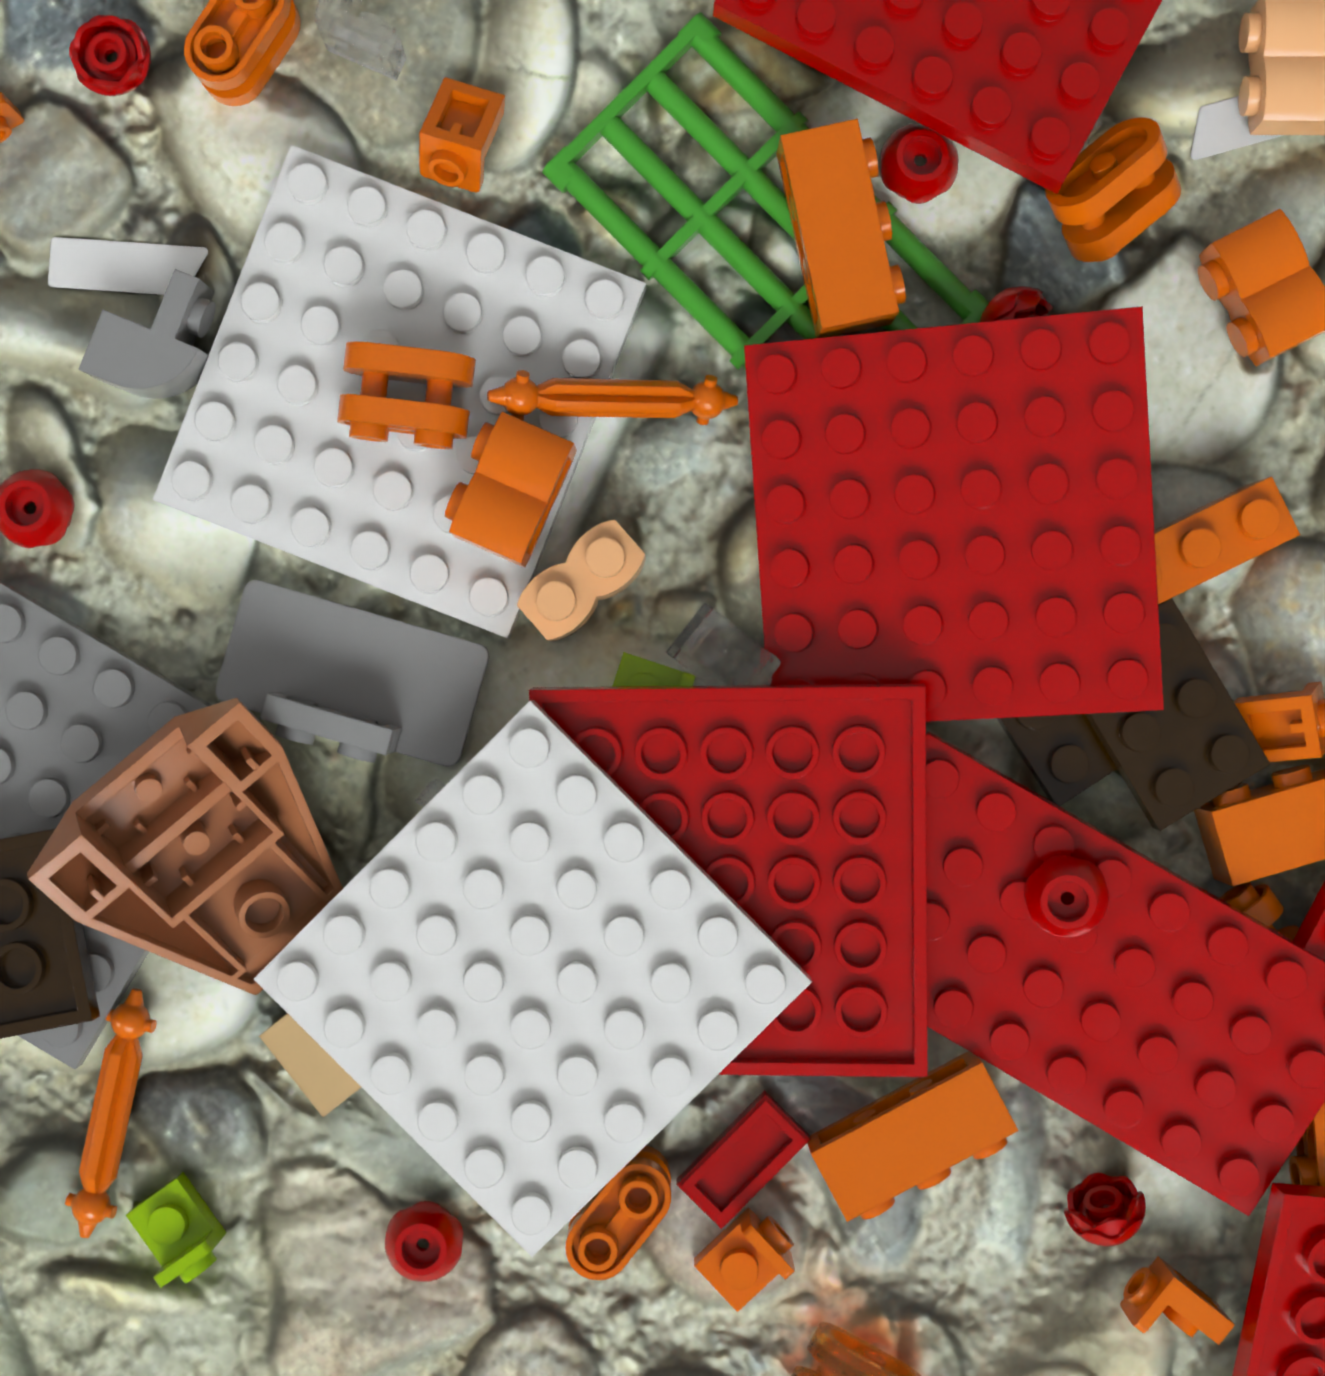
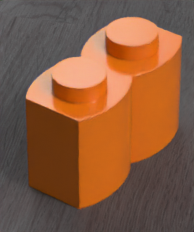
[1198,209,1325,367]
[445,412,577,568]

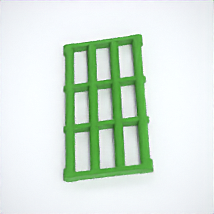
[542,12,989,370]

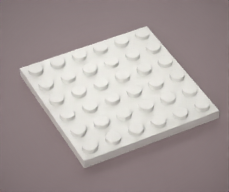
[153,145,646,639]
[254,700,812,1257]

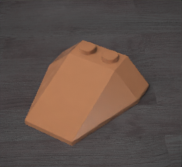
[27,698,343,995]

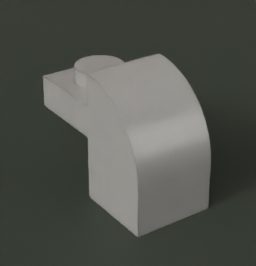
[78,269,215,399]

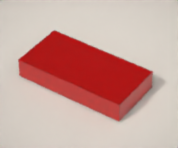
[676,1090,811,1229]

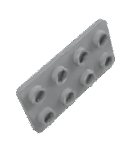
[215,580,490,767]

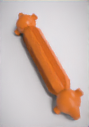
[487,370,738,425]
[65,988,157,1238]

